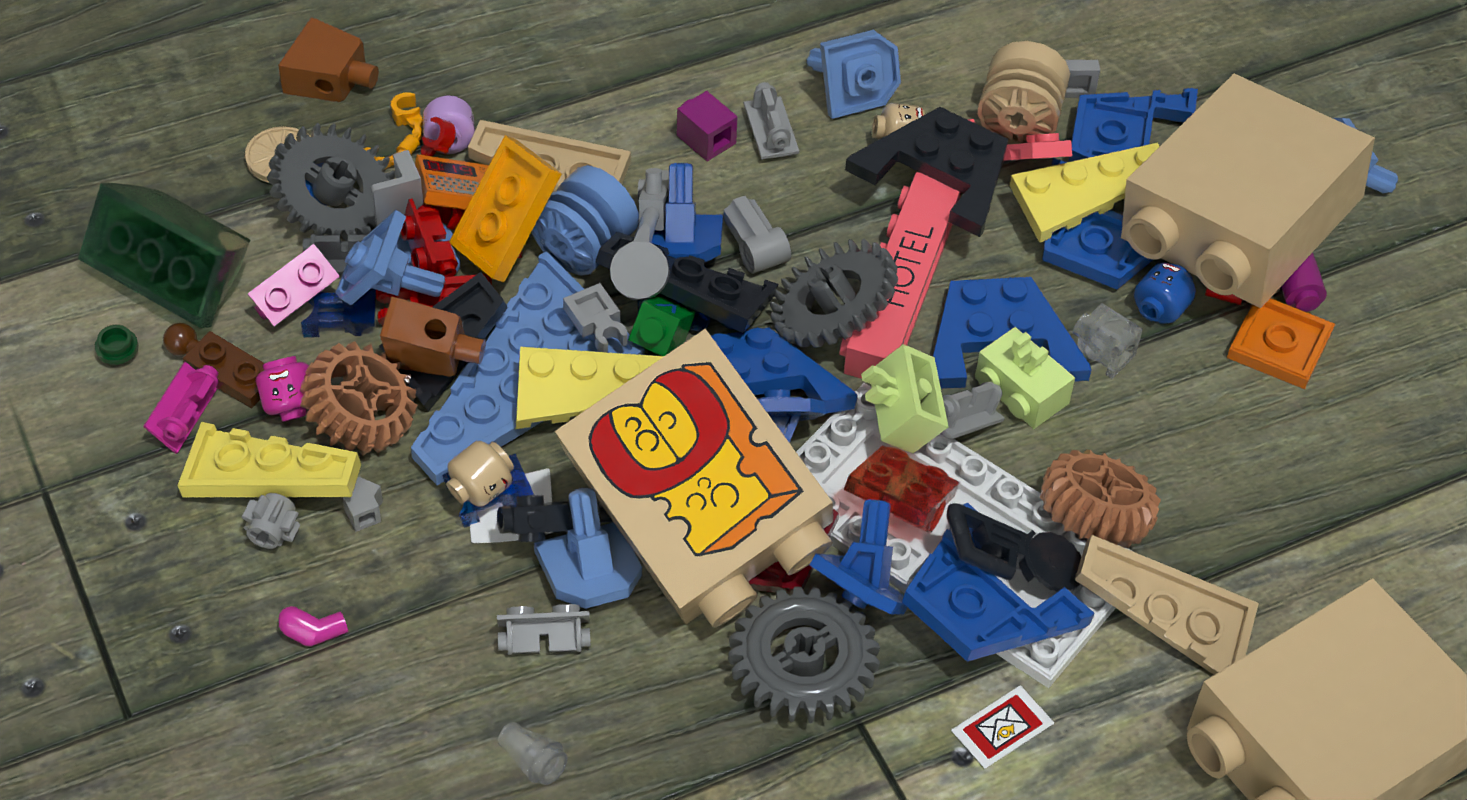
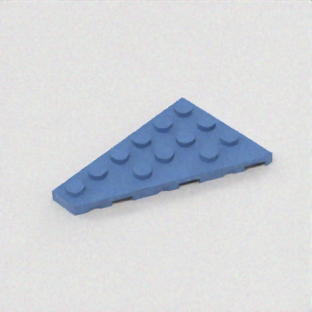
[411,251,645,485]

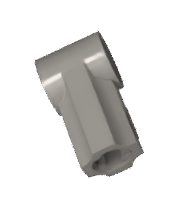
[723,196,791,274]

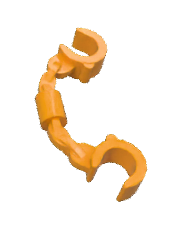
[363,92,423,169]

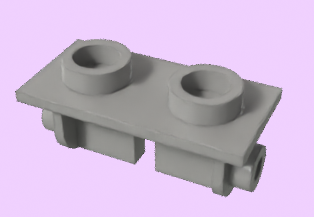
[743,82,799,159]
[940,382,1005,439]
[497,604,591,655]

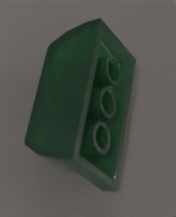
[78,183,251,328]

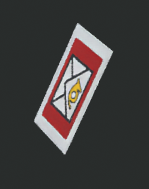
[951,685,1054,769]

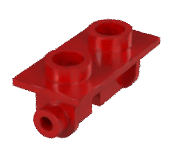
[400,198,458,277]

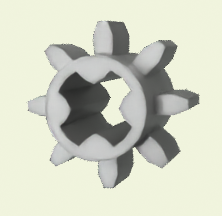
[241,493,301,549]

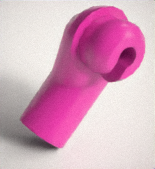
[278,606,348,647]

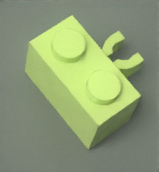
[975,327,1075,429]
[861,344,948,453]

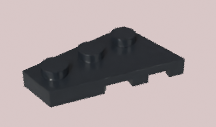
[379,272,508,412]

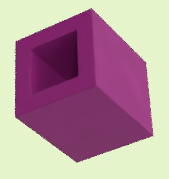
[677,91,738,162]

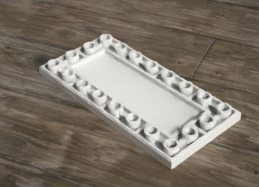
[796,383,1132,688]

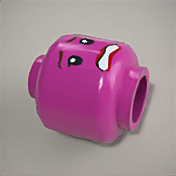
[256,356,309,422]

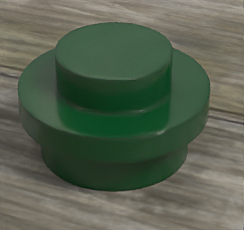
[95,325,139,365]

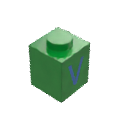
[628,295,696,356]

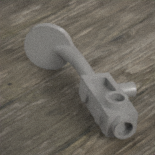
[610,168,669,300]

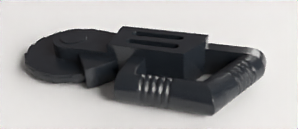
[946,503,1081,592]

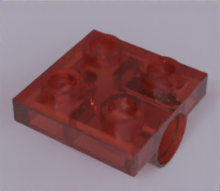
[844,445,960,534]

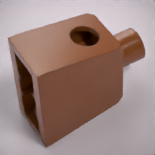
[278,17,379,102]
[380,297,486,377]

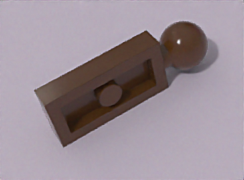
[163,323,265,409]

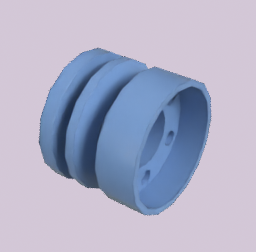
[532,165,639,276]

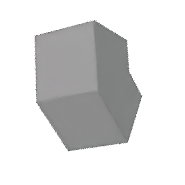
[343,477,383,532]

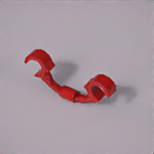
[421,117,465,230]

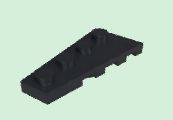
[596,232,779,333]

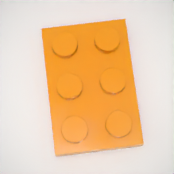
[450,135,562,282]

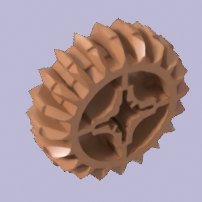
[299,341,418,456]
[1040,450,1161,548]

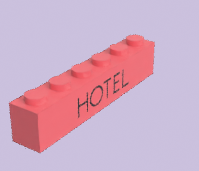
[839,172,961,379]

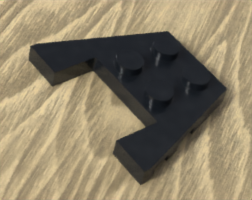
[845,107,1008,237]

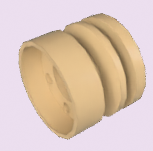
[977,41,1070,144]

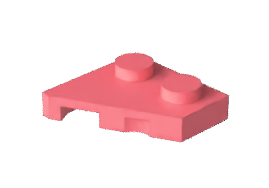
[1004,133,1072,161]

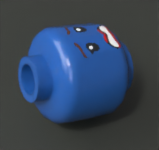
[1134,263,1196,324]

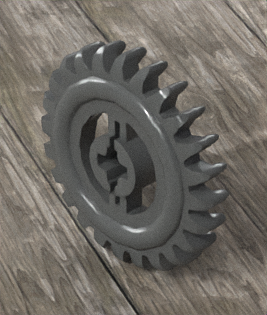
[267,123,395,241]
[770,239,898,348]
[728,587,880,724]

